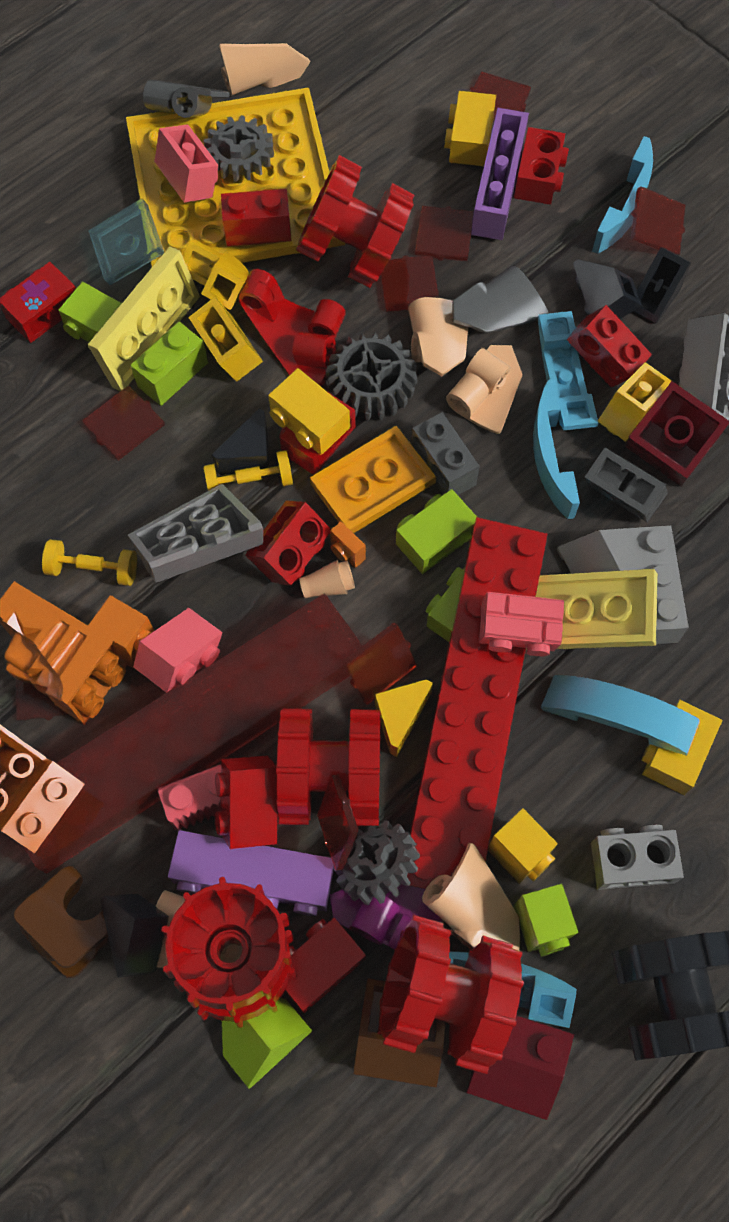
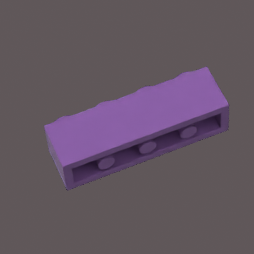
[471,108,529,240]
[168,830,335,916]

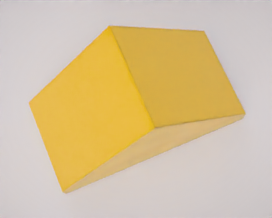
[375,679,433,757]

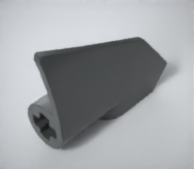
[143,80,230,118]
[452,266,549,334]

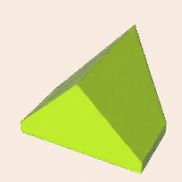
[222,998,312,1089]

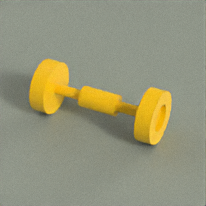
[204,450,293,491]
[42,539,137,586]

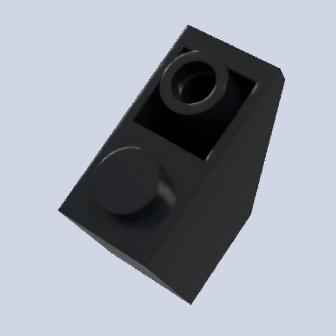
[573,259,642,319]

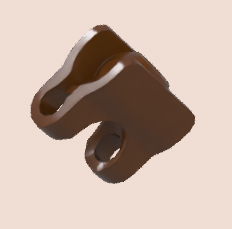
[14,866,109,978]

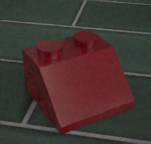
[625,381,729,487]
[466,1016,574,1120]

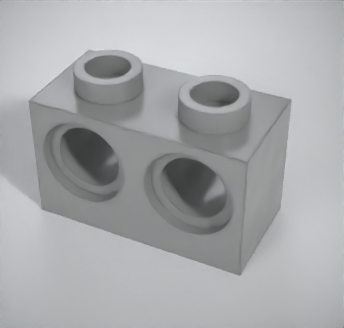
[591,825,684,890]

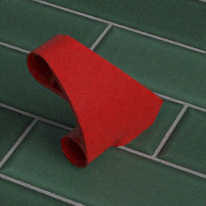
[238,269,346,386]

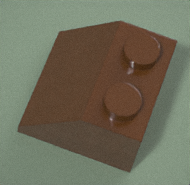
[354,978,445,1088]

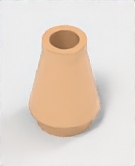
[299,560,355,599]

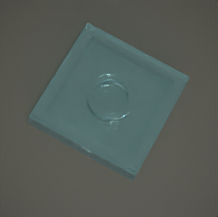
[89,199,164,285]

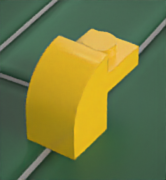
[183,238,249,310]

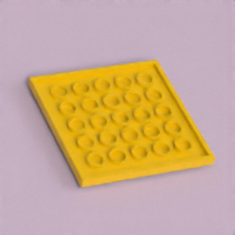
[126,88,345,267]

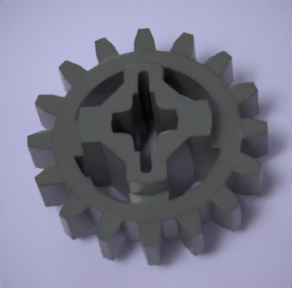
[204,115,274,181]
[334,821,420,905]

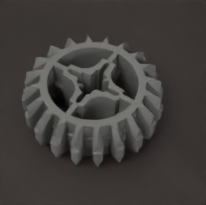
[326,332,417,422]

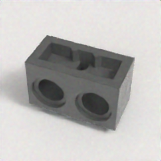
[411,412,480,495]
[585,448,668,523]

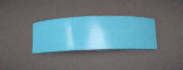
[592,136,653,254]
[538,311,599,430]
[533,379,580,519]
[541,675,700,756]
[449,952,577,1028]

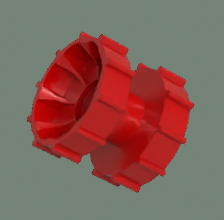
[296,155,415,288]
[276,708,380,826]
[161,877,297,1028]
[377,914,524,1074]

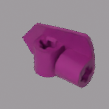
[330,884,442,950]

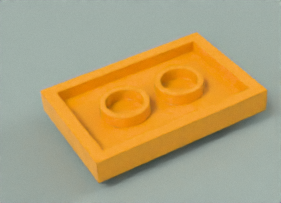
[310,426,436,533]

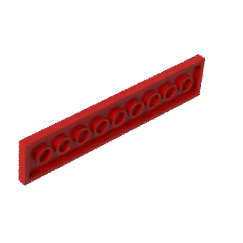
[407,517,548,889]

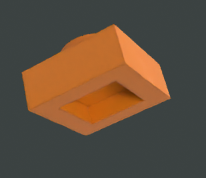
[330,521,366,568]

